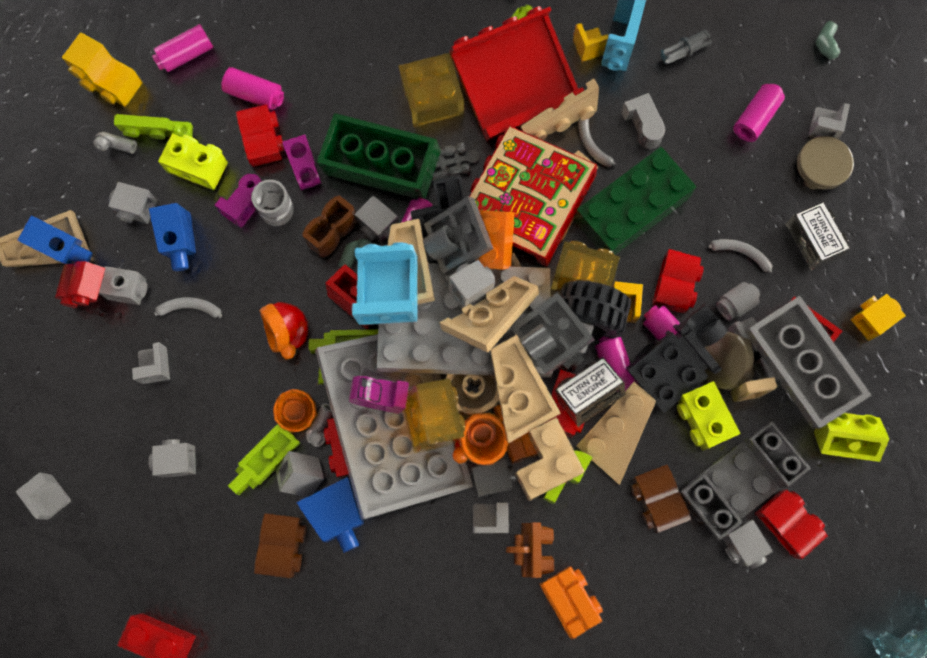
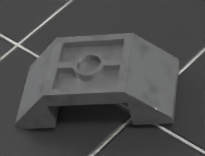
[681,422,811,540]

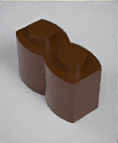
[303,195,357,258]
[630,465,691,533]
[254,513,307,578]

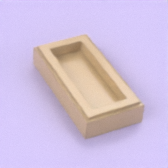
[730,377,777,402]

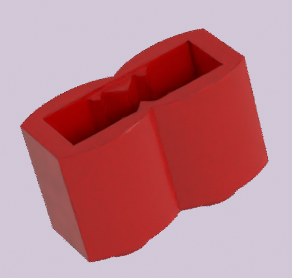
[236,104,285,167]
[652,249,704,314]
[55,261,105,308]
[755,490,828,559]

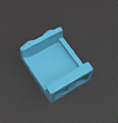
[601,0,646,71]
[352,242,417,325]

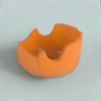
[273,389,317,432]

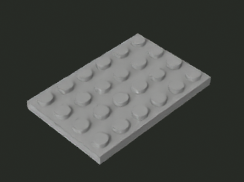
[377,263,553,377]
[315,334,473,520]

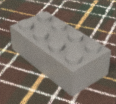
[744,296,872,428]

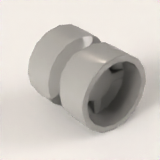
[252,180,294,226]

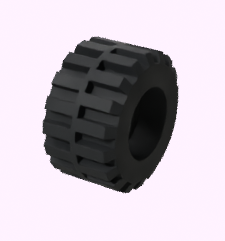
[560,280,631,339]

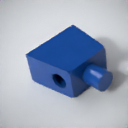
[149,203,196,271]
[17,215,93,264]
[297,477,364,553]

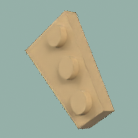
[521,79,599,140]
[0,210,94,267]
[387,219,435,305]
[440,276,539,353]
[490,335,560,443]
[577,382,656,485]

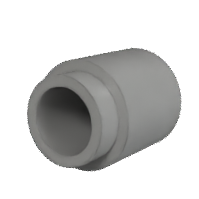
[717,282,760,321]

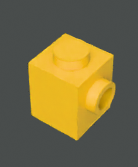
[850,294,906,341]

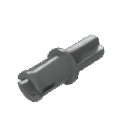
[660,30,712,64]

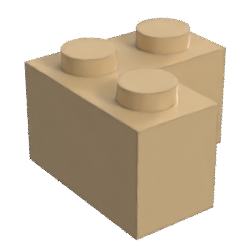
[515,418,585,501]

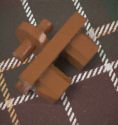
[506,522,554,578]

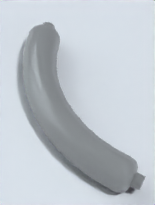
[578,119,616,168]
[708,239,773,273]
[154,297,222,318]

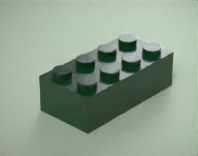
[317,113,441,199]
[573,147,697,261]

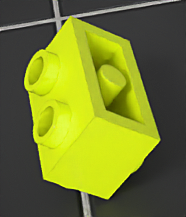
[158,134,228,190]
[677,381,741,451]
[814,412,889,462]

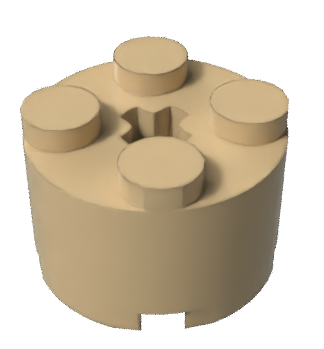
[445,374,499,418]

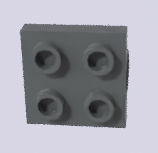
[423,196,494,275]
[511,292,594,376]

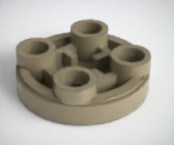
[797,136,854,189]
[704,332,754,390]

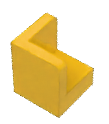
[573,23,608,62]
[612,281,643,323]

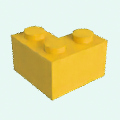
[62,32,143,107]

